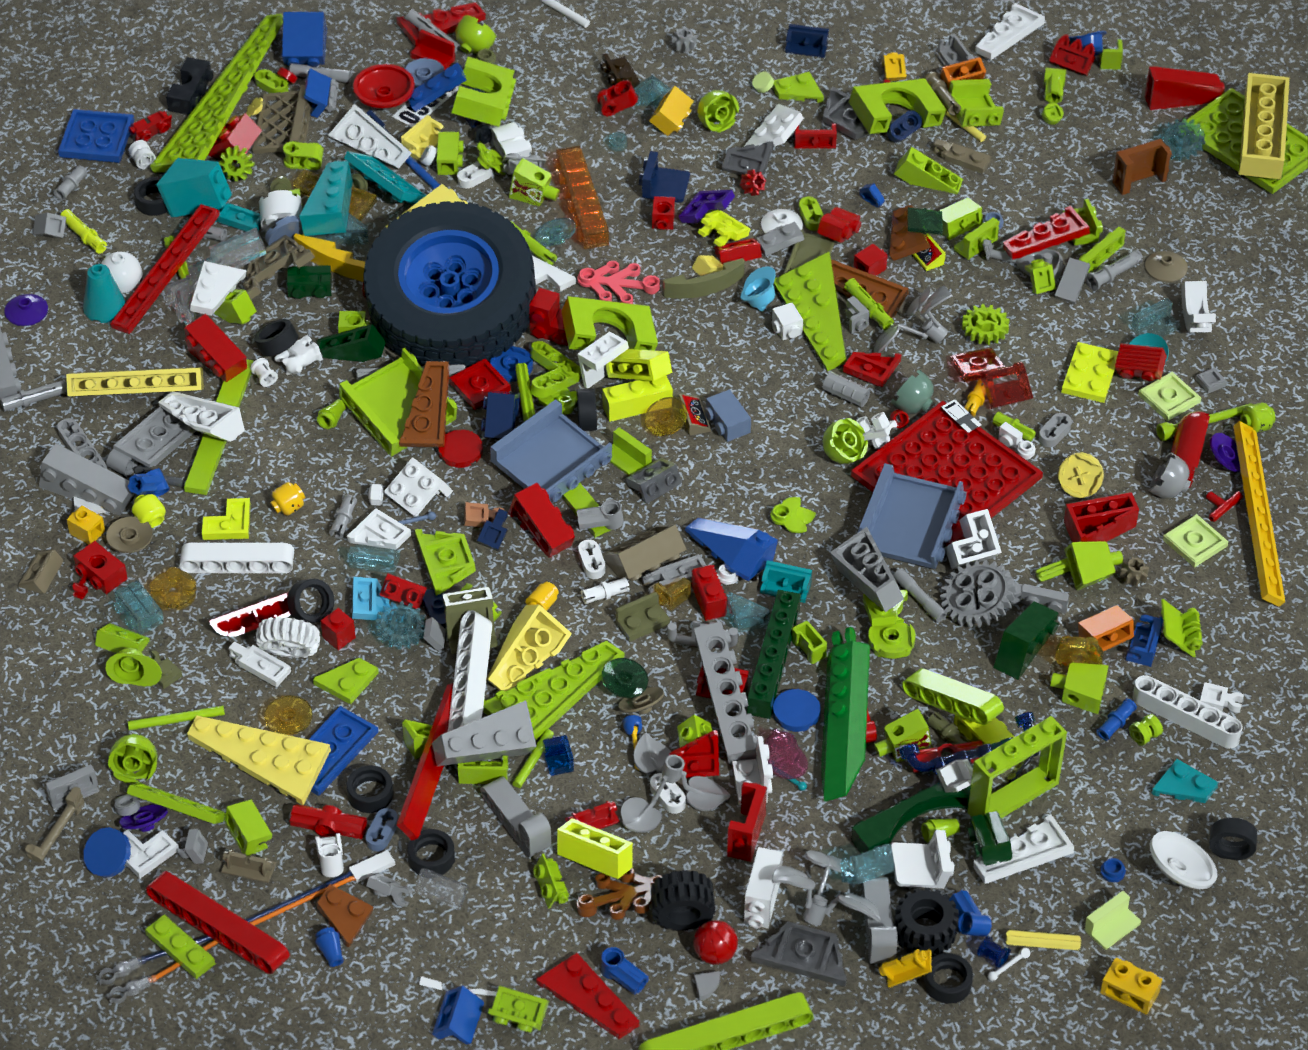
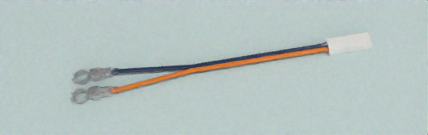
[96,850,395,1004]

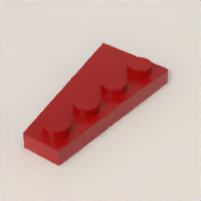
[396,2,486,46]
[536,953,640,1039]

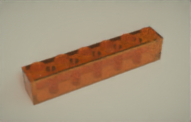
[553,146,609,250]

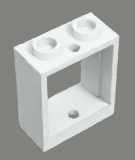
[744,847,783,929]

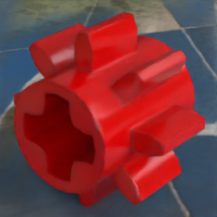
[740,169,766,196]

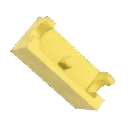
[401,115,443,161]

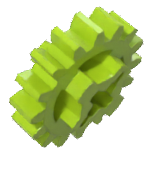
[962,304,1010,345]

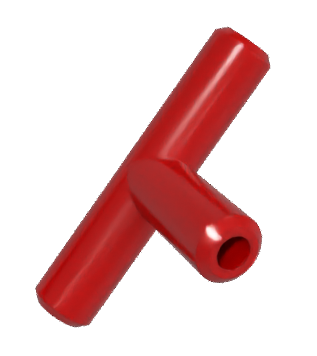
[1206,491,1243,522]

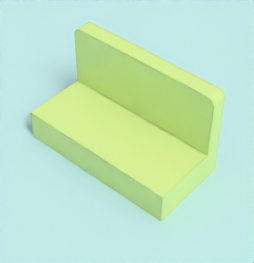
[1084,891,1141,949]

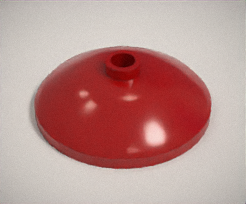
[353,64,415,109]

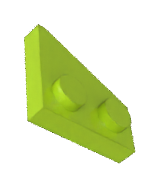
[772,72,824,103]
[863,589,908,627]
[313,658,379,704]

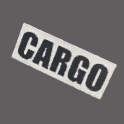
[392,85,463,127]

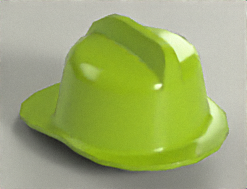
[105,648,162,687]

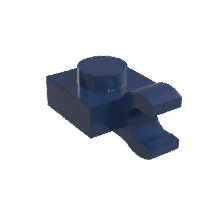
[477,508,508,551]

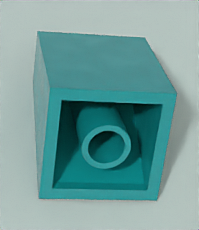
[156,158,232,217]

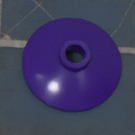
[5,294,48,326]
[1210,433,1241,472]
[119,804,168,832]

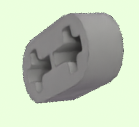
[1039,413,1072,447]

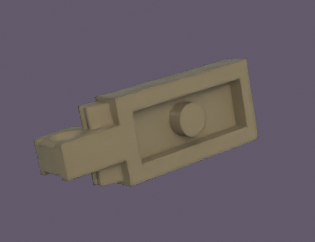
[933,139,991,174]

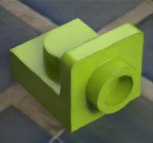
[1025,259,1056,294]

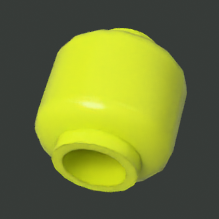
[131,494,166,528]

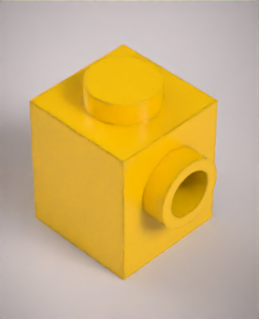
[67,506,105,545]

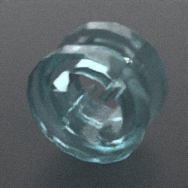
[609,132,627,152]

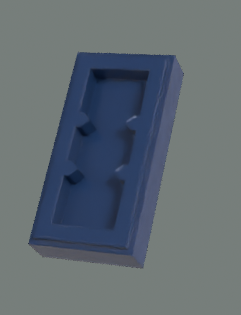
[422,589,446,628]

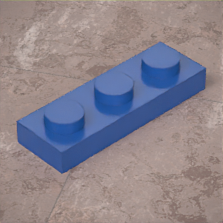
[409,62,467,112]

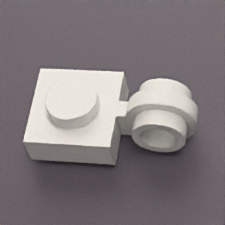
[998,422,1035,460]

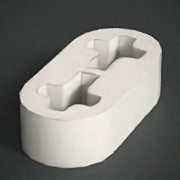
[458,161,493,188]
[578,540,605,579]
[650,773,686,814]

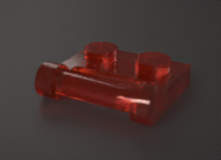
[980,362,1033,409]

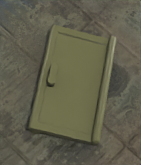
[783,230,836,274]

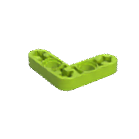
[530,341,581,398]

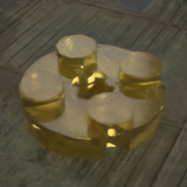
[149,567,197,611]
[1055,636,1104,671]

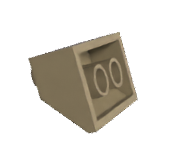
[602,525,687,581]

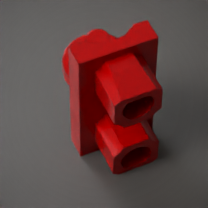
[380,573,427,610]

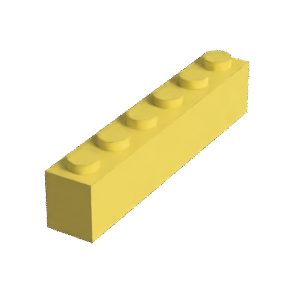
[66,367,204,396]

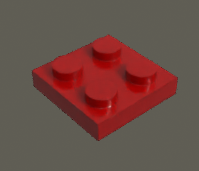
[449,359,511,410]

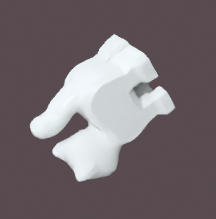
[275,335,323,375]

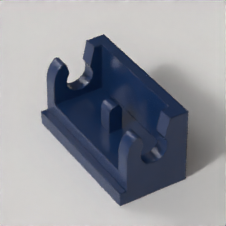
[785,24,829,58]

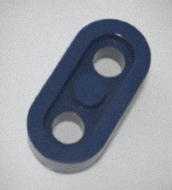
[886,111,922,143]

